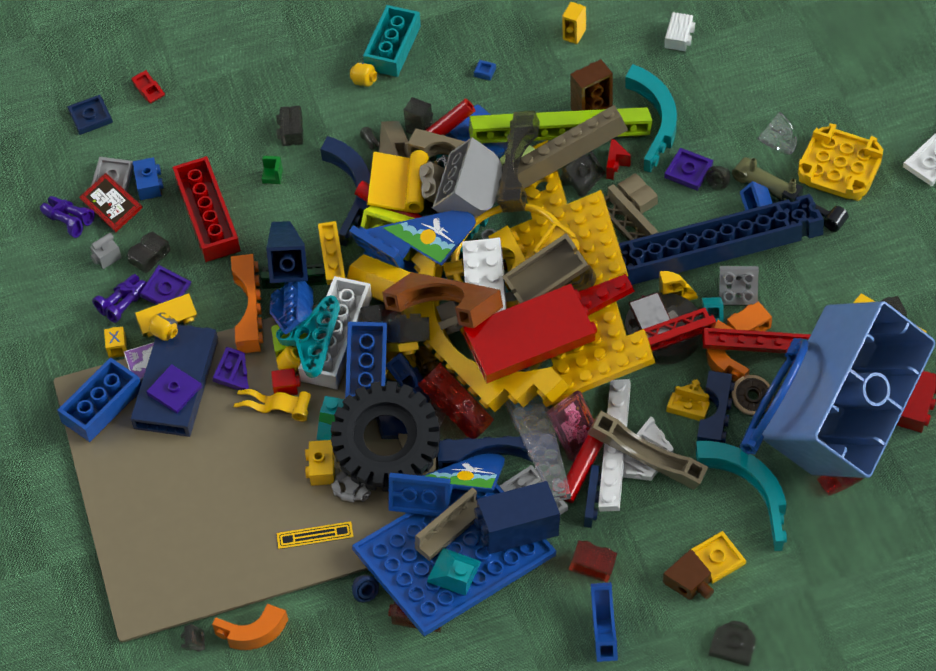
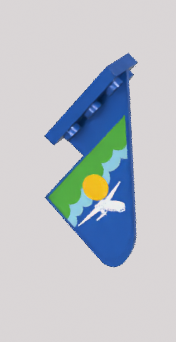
[349,210,476,270]
[389,454,505,516]

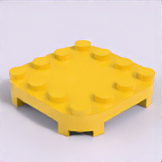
[798,123,884,201]

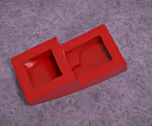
[131,70,165,104]

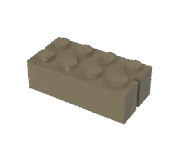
[502,233,589,303]

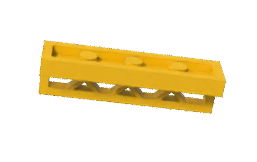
[318,221,345,285]

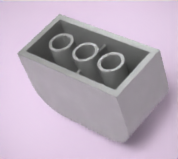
[432,137,503,218]

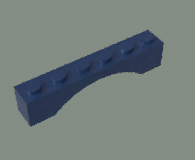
[438,434,558,469]

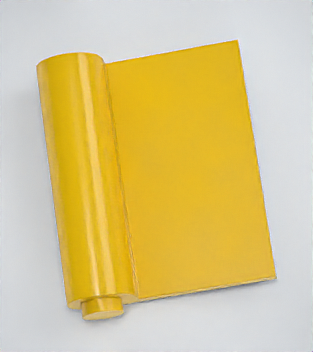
[367,150,429,213]

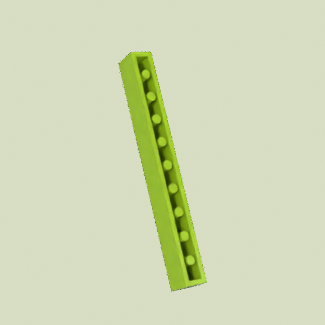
[468,107,652,143]

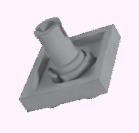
[719,266,759,305]

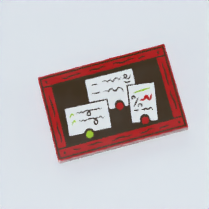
[79,173,143,232]

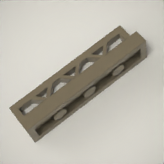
[604,184,658,241]
[415,487,477,561]

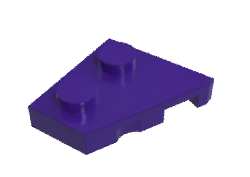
[213,347,249,390]

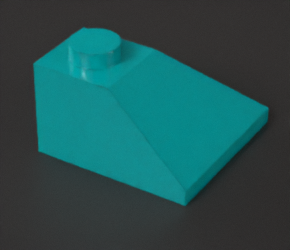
[427,548,481,596]

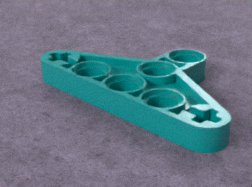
[276,295,340,378]

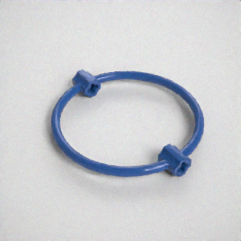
[739,338,809,455]

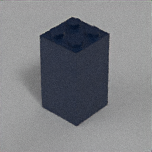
[474,481,560,554]

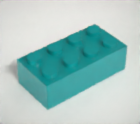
[363,5,421,77]

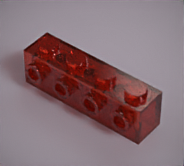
[418,363,494,439]

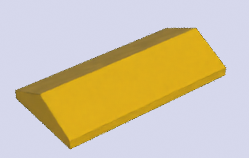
[346,254,411,302]

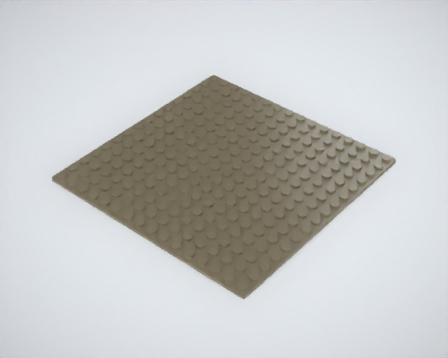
[54,304,406,642]

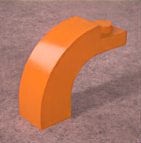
[706,320,749,382]
[212,604,288,650]

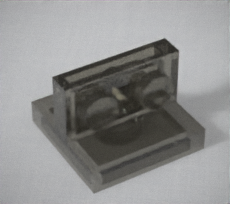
[560,151,606,197]

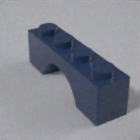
[697,371,735,443]

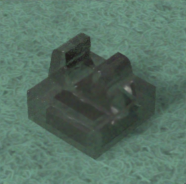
[181,624,205,652]

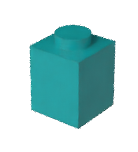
[702,297,724,322]

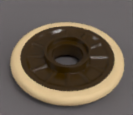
[732,375,774,416]

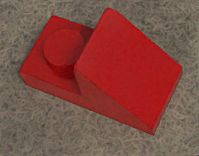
[606,139,631,180]

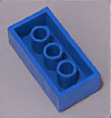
[345,322,387,398]
[57,357,141,442]

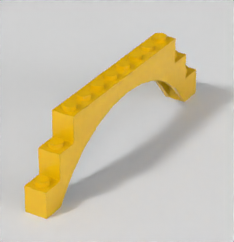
[399,252,569,412]

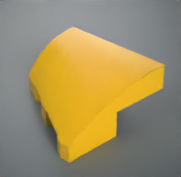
[659,271,698,302]

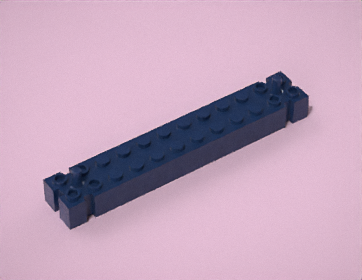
[619,194,824,285]

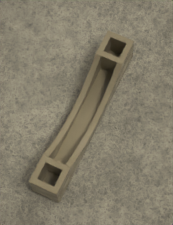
[588,411,708,490]

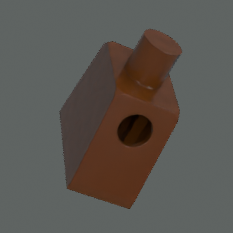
[663,549,714,600]

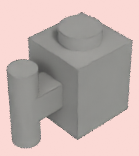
[90,233,122,269]

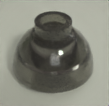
[706,165,730,191]

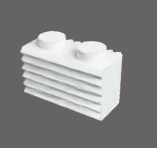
[665,12,696,51]

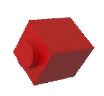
[271,368,301,396]

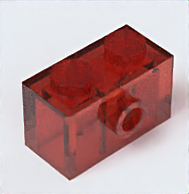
[569,540,617,583]

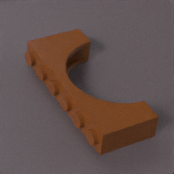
[382,272,503,328]

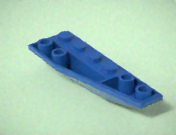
[270,281,313,334]

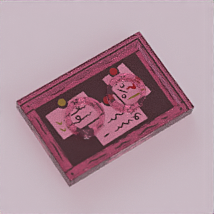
[547,390,594,462]

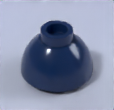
[351,575,379,603]

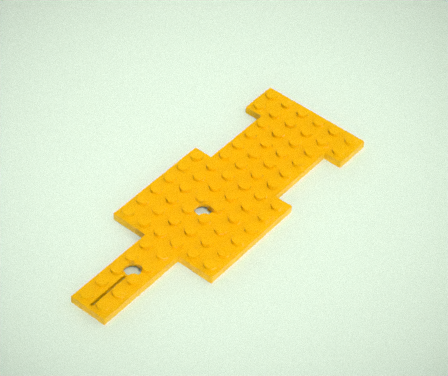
[505,140,655,407]

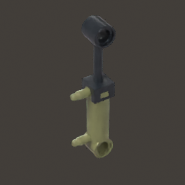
[732,157,849,232]

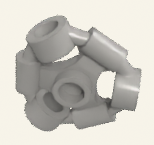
[331,471,371,502]

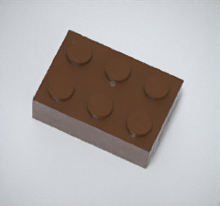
[570,59,613,111]

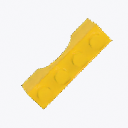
[488,225,529,270]

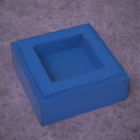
[474,60,496,81]

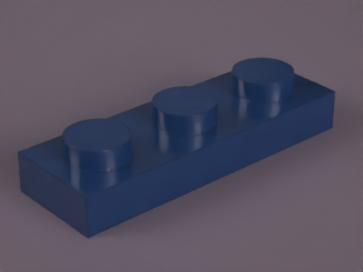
[584,465,601,528]

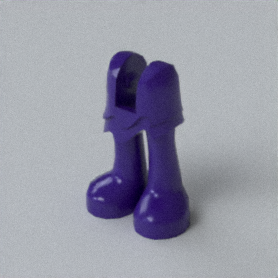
[40,196,95,238]
[92,274,147,323]

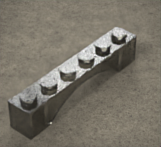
[496,111,540,212]

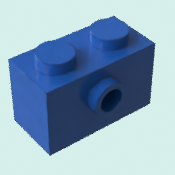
[133,157,164,200]
[740,181,773,211]

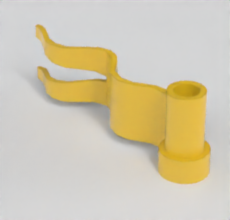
[233,389,311,422]

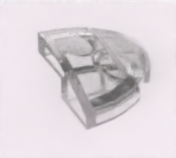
[758,112,797,155]

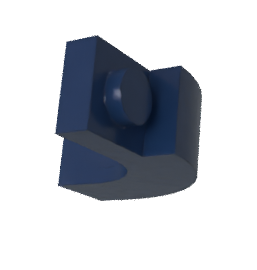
[386,353,430,403]

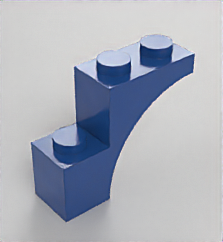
[590,582,618,662]

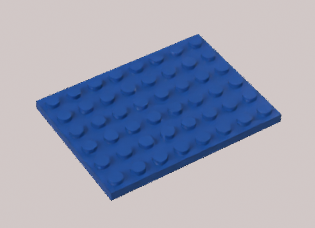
[352,484,557,637]

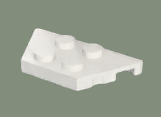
[623,417,674,481]

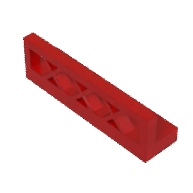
[634,308,716,351]

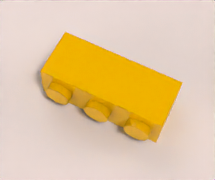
[135,293,197,338]

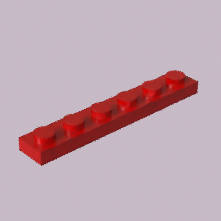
[702,328,811,354]

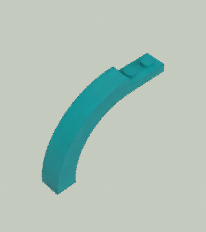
[625,64,677,172]
[695,441,787,551]

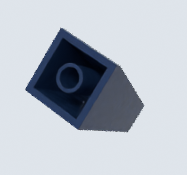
[266,221,308,283]

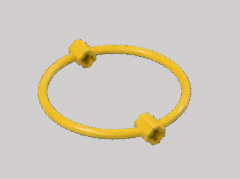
[443,203,561,308]

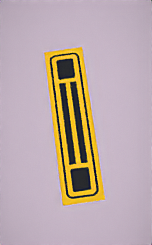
[276,521,353,549]

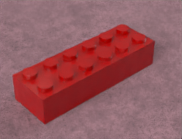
[172,156,241,262]

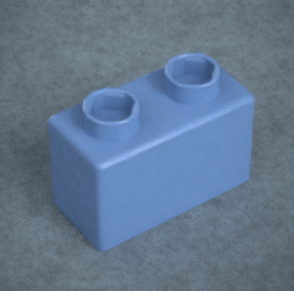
[762,301,935,478]

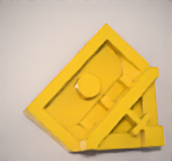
[666,379,710,421]

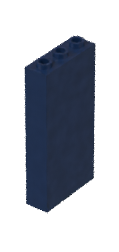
[131,325,218,437]

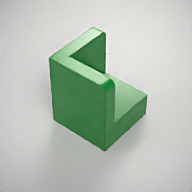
[262,156,283,184]

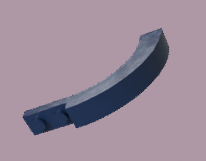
[320,136,371,247]

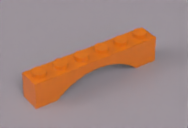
[231,254,264,353]

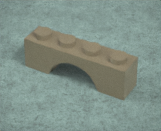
[407,129,465,157]

